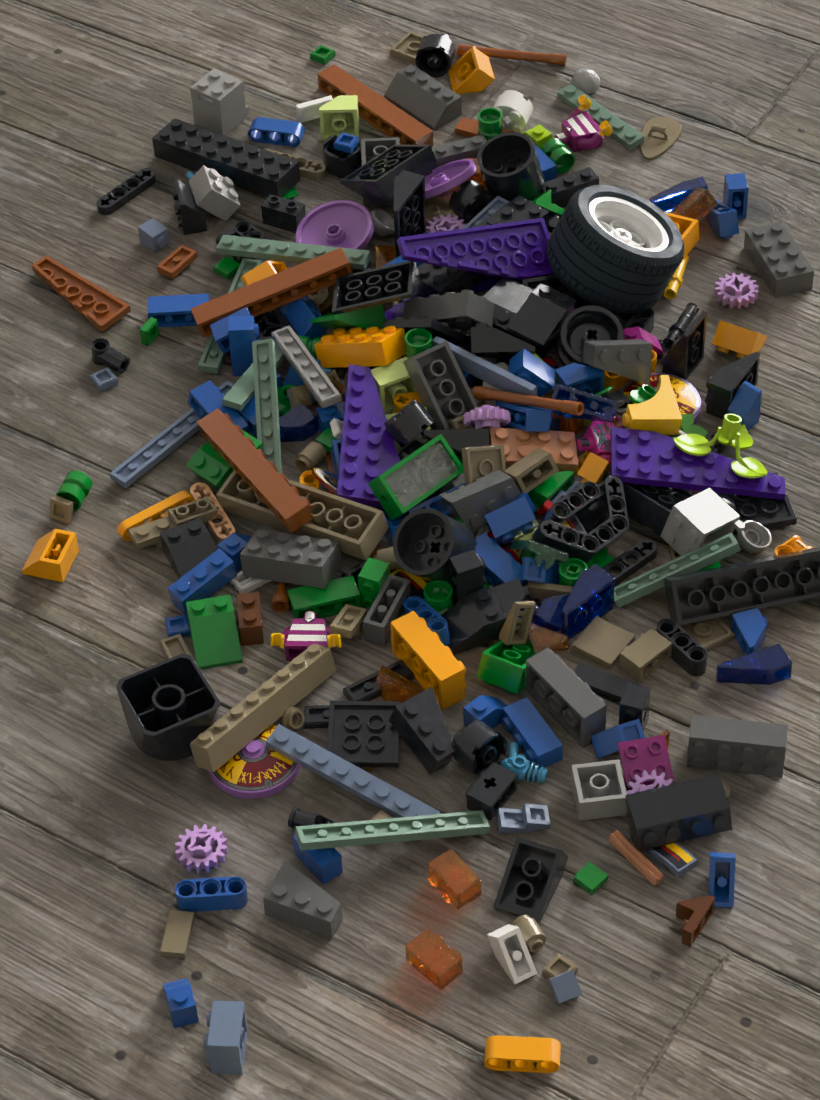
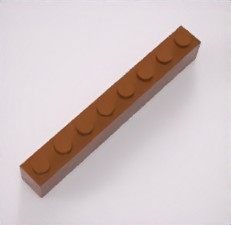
[317,64,433,147]
[191,247,353,338]
[197,408,313,533]

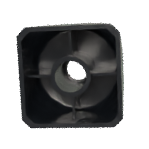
[116,654,220,761]

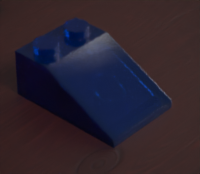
[561,564,615,643]

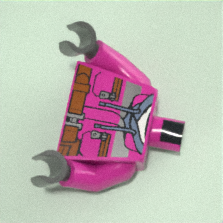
[577,400,627,463]

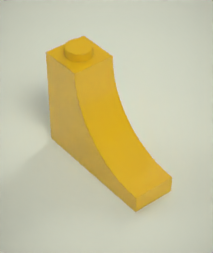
[622,375,682,435]

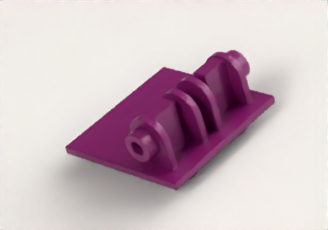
[617,735,674,789]

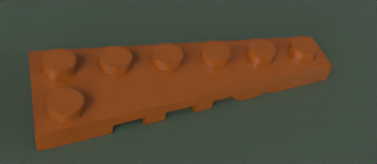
[32,255,131,332]

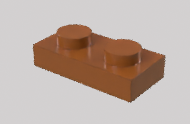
[157,244,198,279]

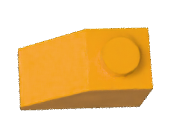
[577,452,610,485]

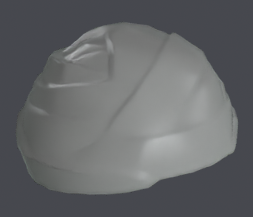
[570,68,600,94]
[370,208,395,237]
[737,520,772,554]

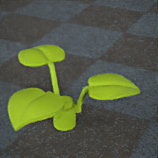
[673,414,767,478]

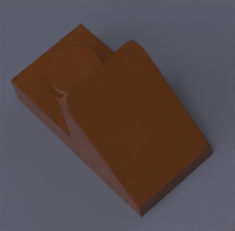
[676,895,715,948]

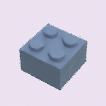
[203,1001,248,1075]

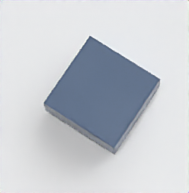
[90,367,118,392]
[548,970,582,1004]

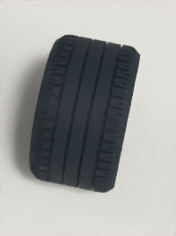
[546,185,684,314]

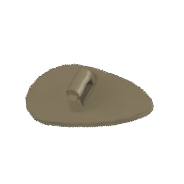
[640,116,682,160]

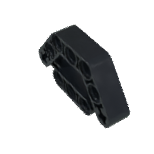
[532,476,629,563]

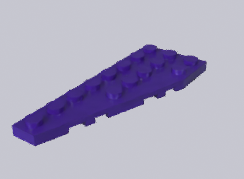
[610,427,786,500]

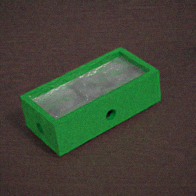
[367,434,464,520]

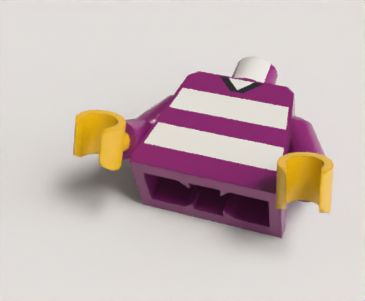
[555,95,613,152]
[270,611,342,661]

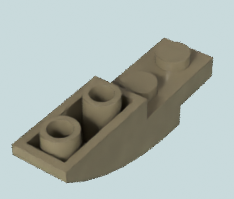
[128,496,217,550]

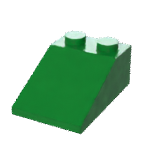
[310,304,386,330]
[185,424,264,491]
[186,595,243,670]
[476,640,551,694]

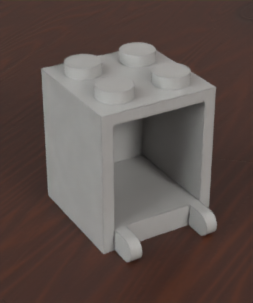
[190,68,249,135]
[661,488,745,556]

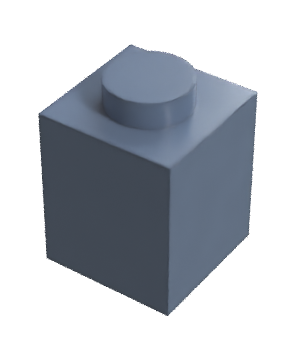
[138,218,170,253]

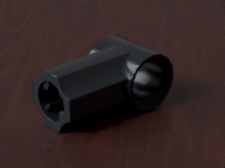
[91,338,130,373]

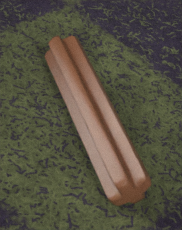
[609,830,664,886]

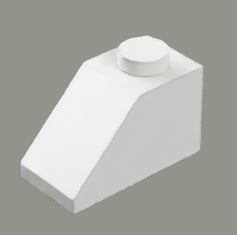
[487,924,537,984]

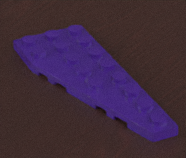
[397,218,554,280]
[336,364,400,508]

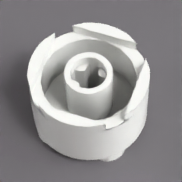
[493,90,533,133]

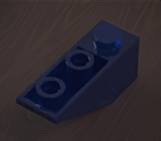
[716,643,793,685]

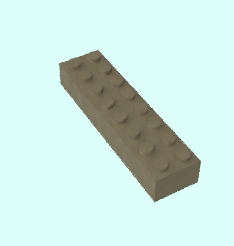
[216,470,389,561]

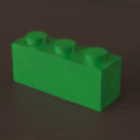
[288,575,361,619]

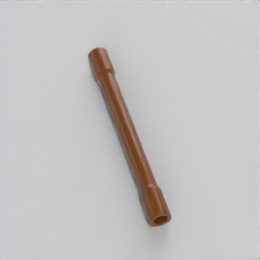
[457,44,567,66]
[472,386,584,415]

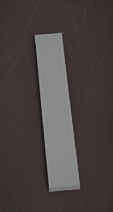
[271,326,342,408]

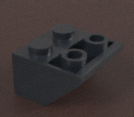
[172,180,207,235]

